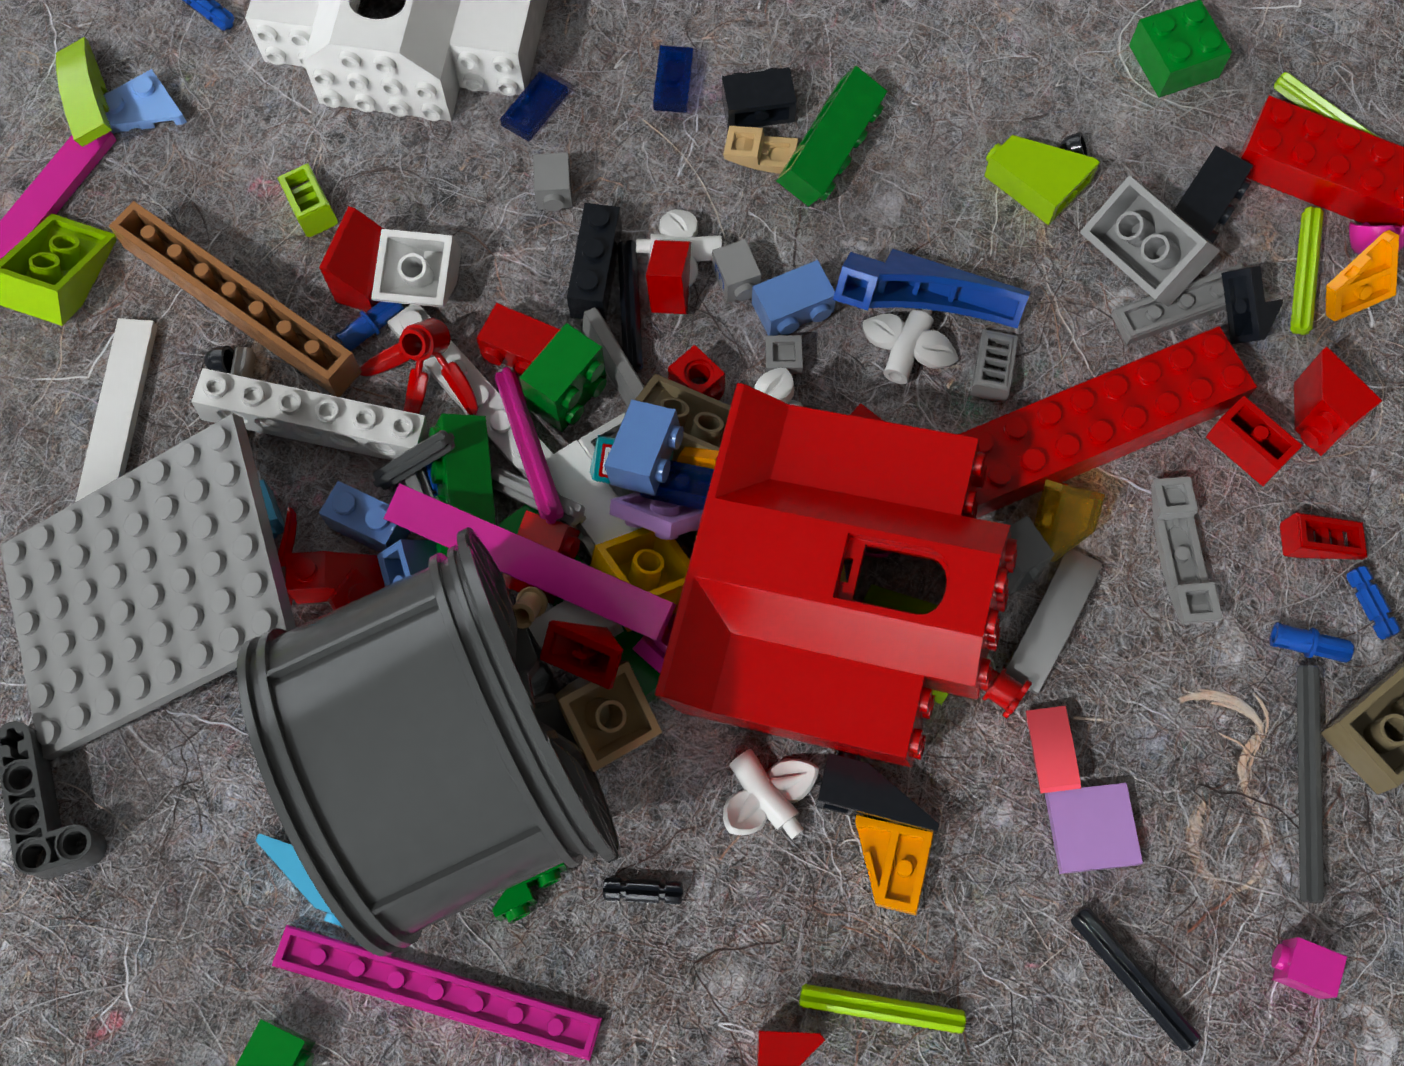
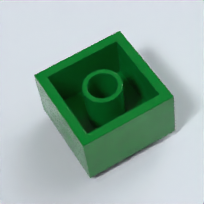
[1129,0,1232,98]
[519,323,607,432]

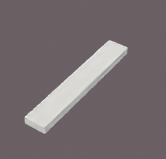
[75,318,158,502]

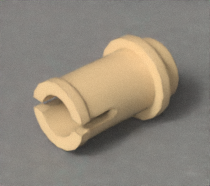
[513,587,548,628]

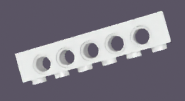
[191,368,428,460]

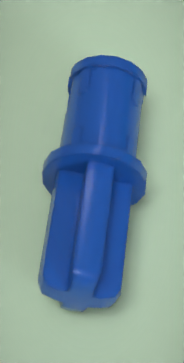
[335,301,404,352]
[1270,622,1354,663]

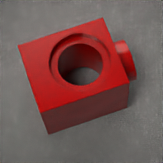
[668,345,725,401]

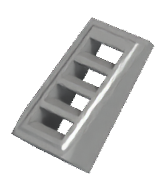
[969,329,1018,403]

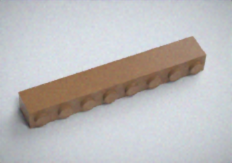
[109,201,362,397]

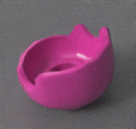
[1349,222,1404,255]

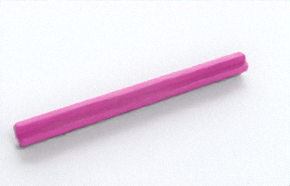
[495,367,564,524]

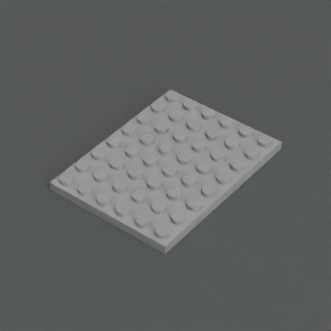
[0,414,296,760]

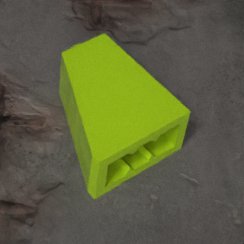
[984,135,1100,225]

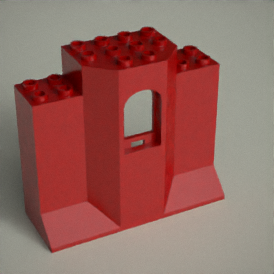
[655,383,1018,768]

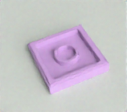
[1045,783,1143,874]

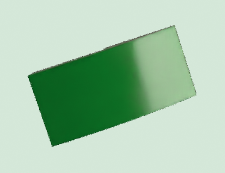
[492,863,567,923]

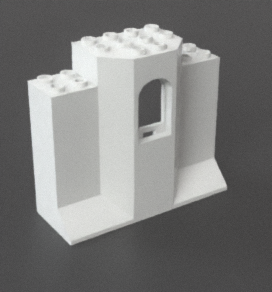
[245,0,548,121]

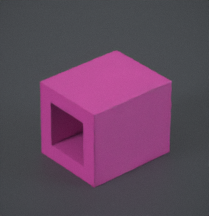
[1271,937,1347,999]

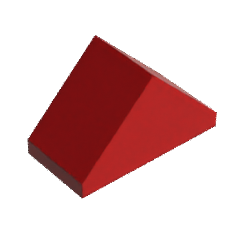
[646,240,691,315]
[540,620,623,690]
[757,1031,825,1066]

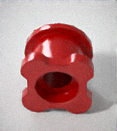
[982,667,1032,719]

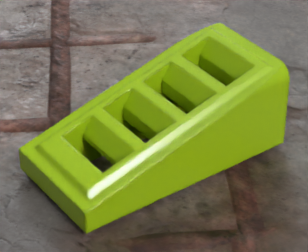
[277,163,338,237]

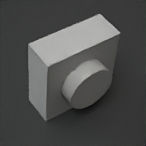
[765,335,803,374]

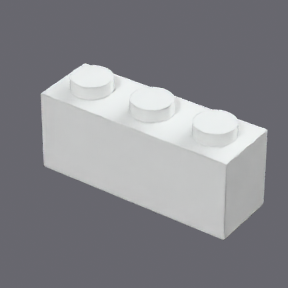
[546,440,641,558]

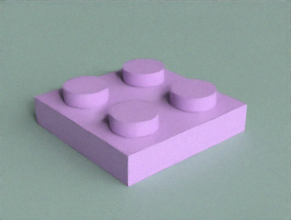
[610,487,706,540]

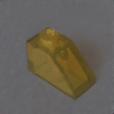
[1034,479,1105,562]

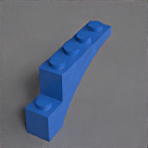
[833,249,1030,329]

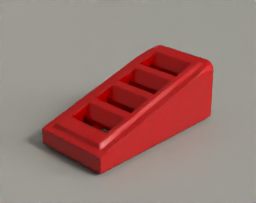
[1280,512,1368,560]

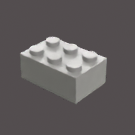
[1080,175,1220,307]

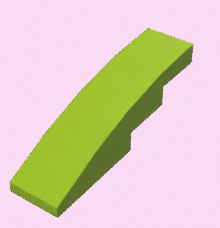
[56,37,112,147]

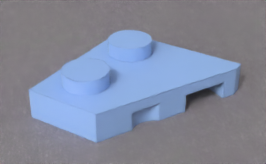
[104,69,187,133]

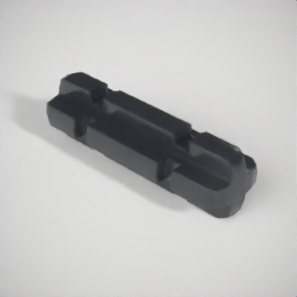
[603,877,683,905]

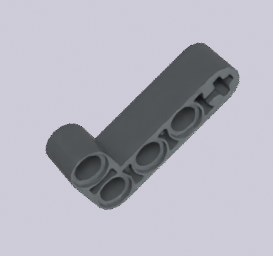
[0,721,107,879]

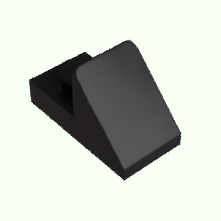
[1221,266,1283,344]

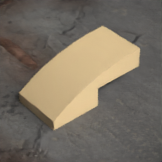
[723,126,799,174]

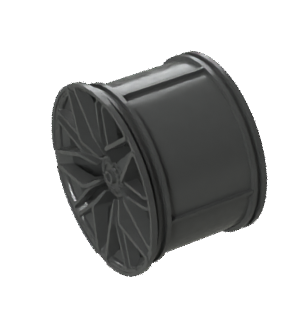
[237,527,621,956]

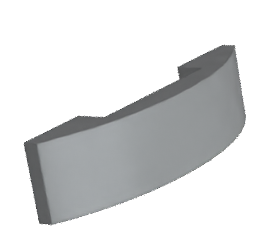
[1151,476,1223,624]
[1006,546,1102,695]

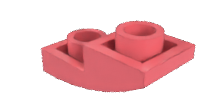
[1026,706,1081,794]

